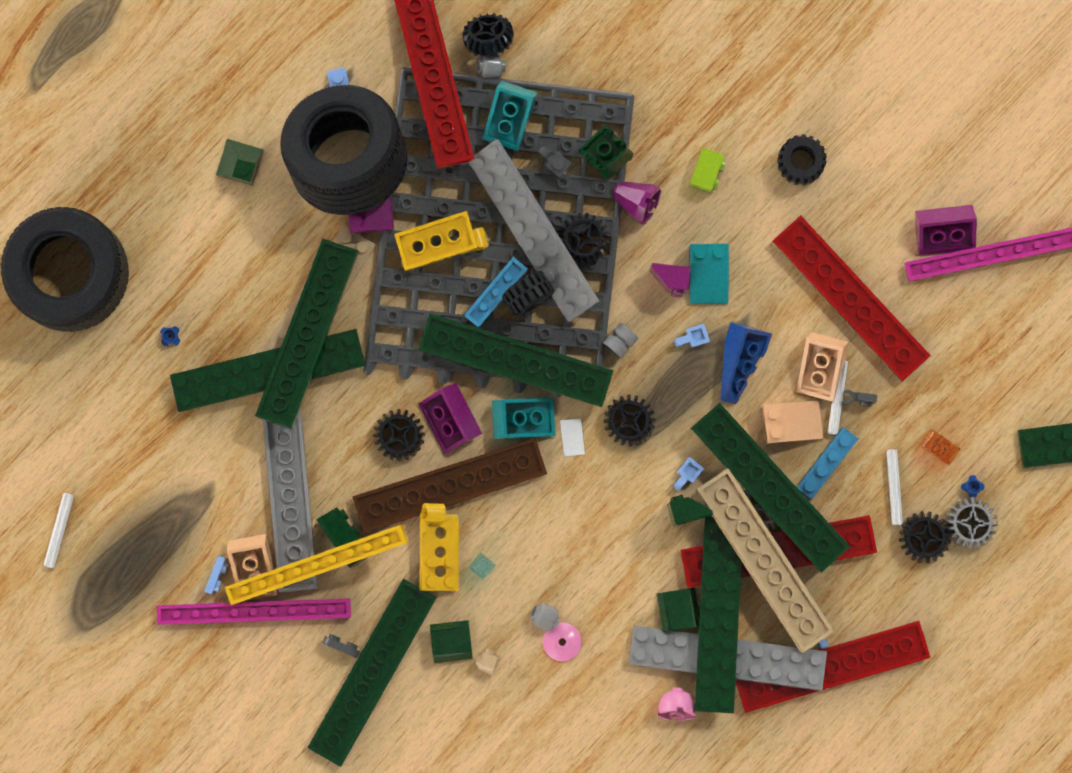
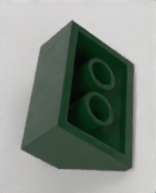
[667,495,713,527]
[316,507,368,568]

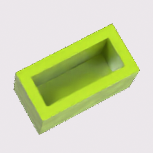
[689,148,726,194]

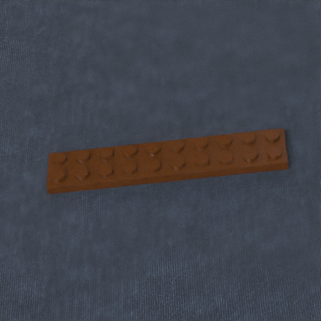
[352,437,547,533]

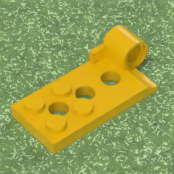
[394,211,489,271]
[419,503,459,591]

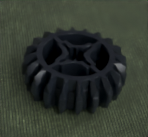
[462,13,514,58]
[558,213,610,265]
[604,395,656,447]
[373,409,425,461]
[898,511,951,563]

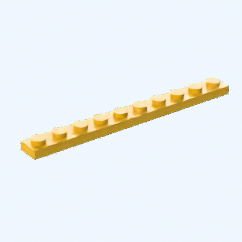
[225,524,409,605]

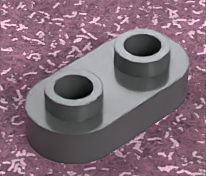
[322,634,360,658]

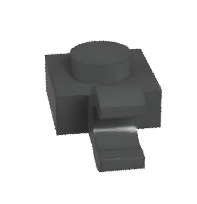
[538,146,572,178]
[842,390,877,407]

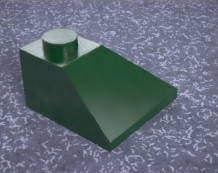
[216,139,264,186]

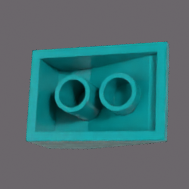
[482,81,538,151]
[689,244,729,304]
[492,398,555,439]

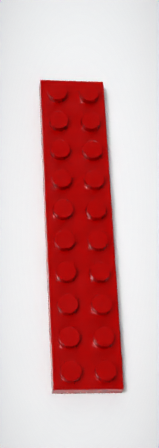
[394,0,475,169]
[772,215,931,382]
[680,515,877,588]
[736,620,931,713]

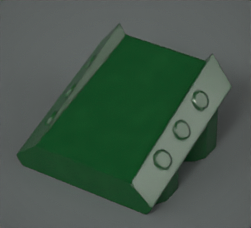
[578,125,634,179]
[657,588,700,632]
[430,620,473,663]

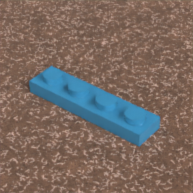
[464,257,528,328]
[797,427,858,500]

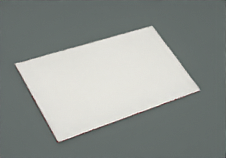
[560,418,585,456]

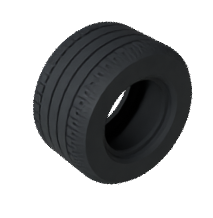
[280,85,408,215]
[1,207,129,332]

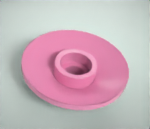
[543,623,582,661]

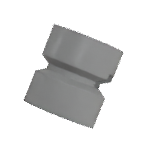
[603,323,639,359]

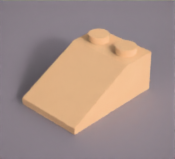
[796,332,849,402]
[762,401,823,445]
[227,534,278,602]

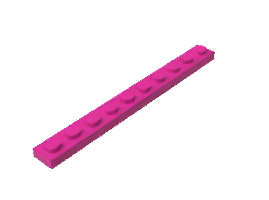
[904,227,1072,282]
[157,598,351,625]

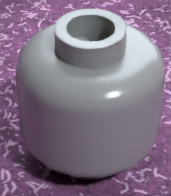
[477,54,506,78]
[530,603,560,631]

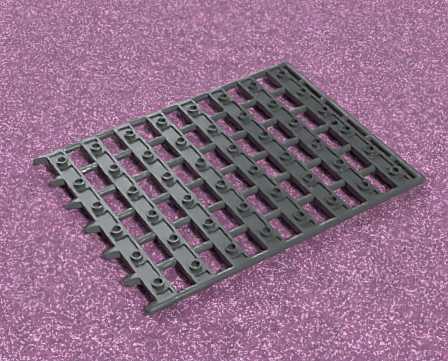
[363,68,634,397]

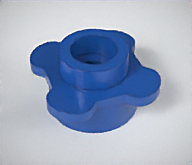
[160,326,180,346]
[961,475,985,498]

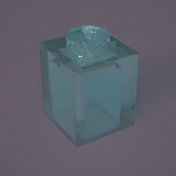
[469,553,496,580]

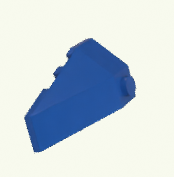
[721,322,772,404]

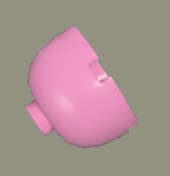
[658,688,696,721]

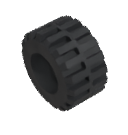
[777,134,827,185]
[502,271,555,317]

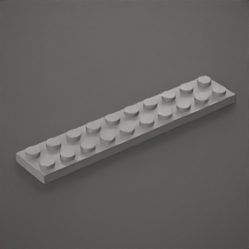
[469,139,600,322]
[263,408,318,593]
[629,625,827,691]

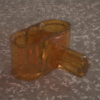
[920,429,961,465]

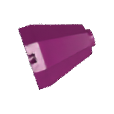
[612,181,662,225]

